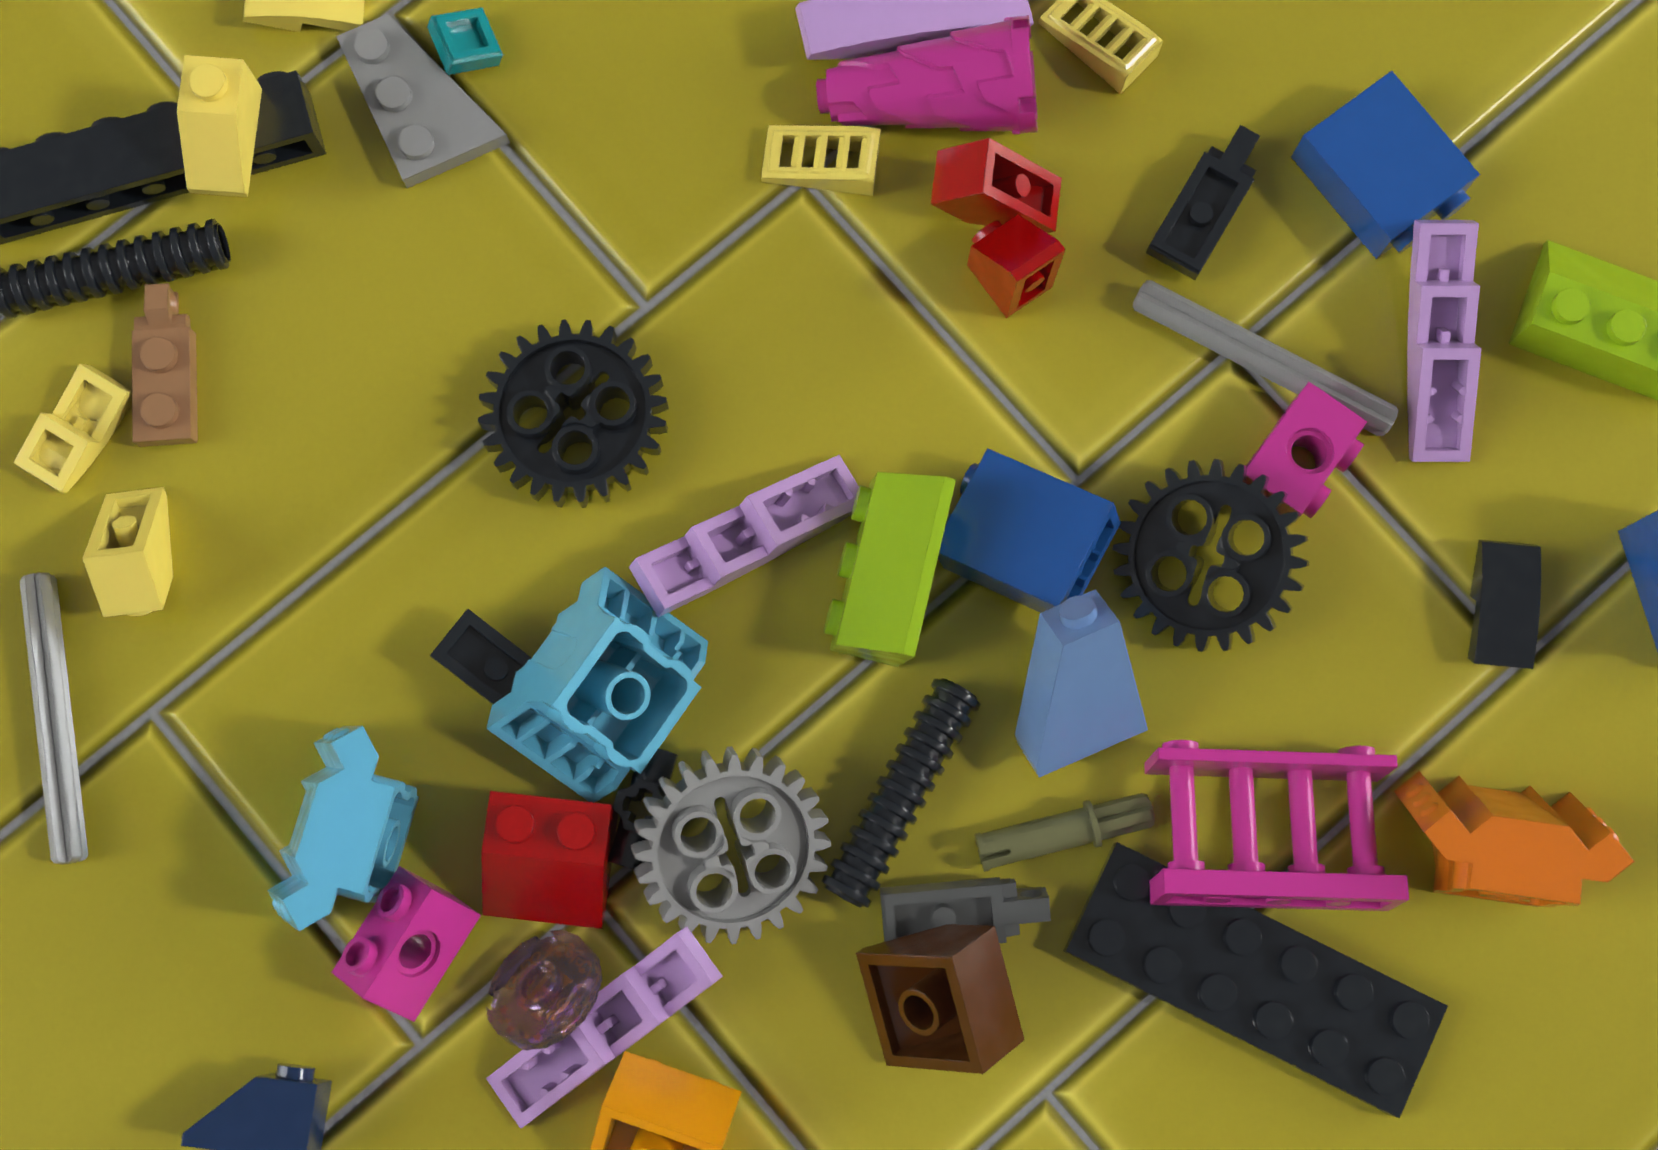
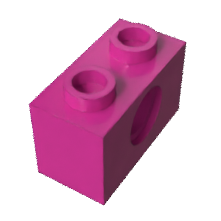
[1245,382,1367,519]
[331,866,481,1022]

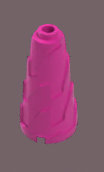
[816,15,1038,135]

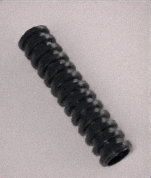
[0,219,231,319]
[821,678,981,908]

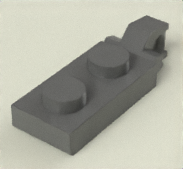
[880,877,1051,943]

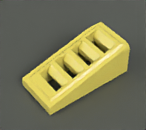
[1038,0,1163,94]
[761,125,881,196]

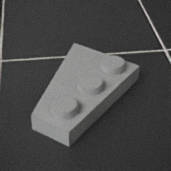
[336,14,510,188]

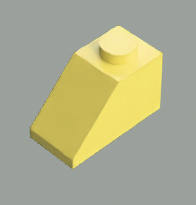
[177,55,262,197]
[82,487,173,617]

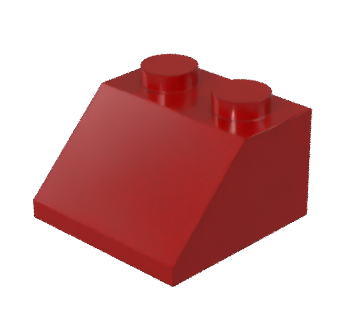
[481,791,618,929]

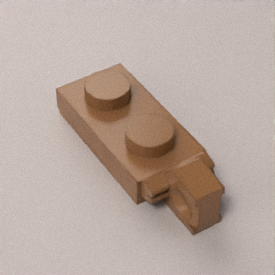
[132,283,198,447]

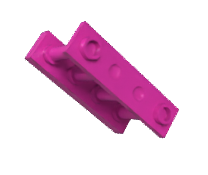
[1144,740,1409,911]

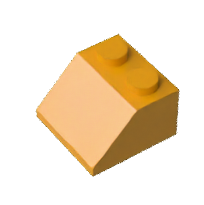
[590,1051,742,1150]

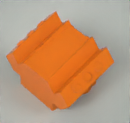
[1394,771,1635,907]

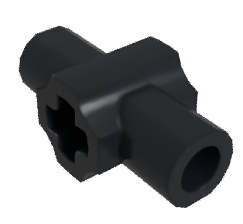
[608,749,678,869]

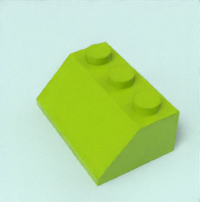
[1509,240,1658,401]
[824,472,956,667]

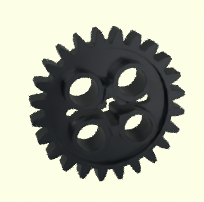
[478,319,669,508]
[1112,459,1309,652]

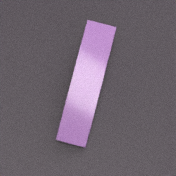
[795,0,1034,60]
[1407,220,1482,462]
[629,455,859,617]
[486,927,723,1129]

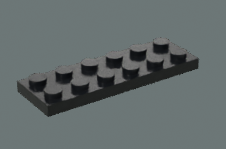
[1063,842,1448,1118]

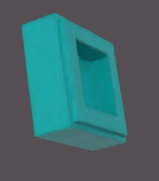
[427,7,503,75]

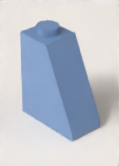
[1015,589,1148,777]

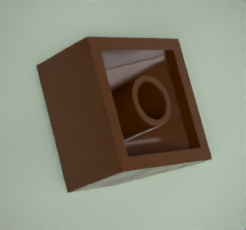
[856,924,1025,1074]

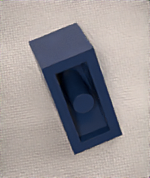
[181,1064,332,1150]

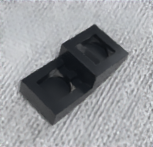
[1468,539,1541,669]

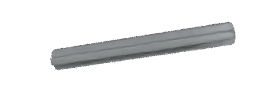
[1133,280,1398,436]
[20,572,88,864]

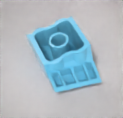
[486,567,708,803]
[267,726,419,931]

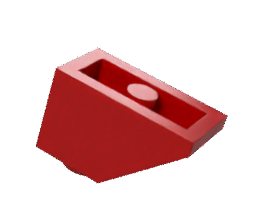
[931,138,1062,233]
[967,215,1066,318]

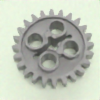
[631,746,831,944]

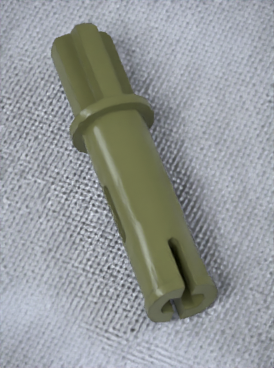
[974,793,1155,872]

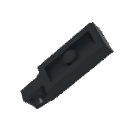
[1146,125,1260,280]

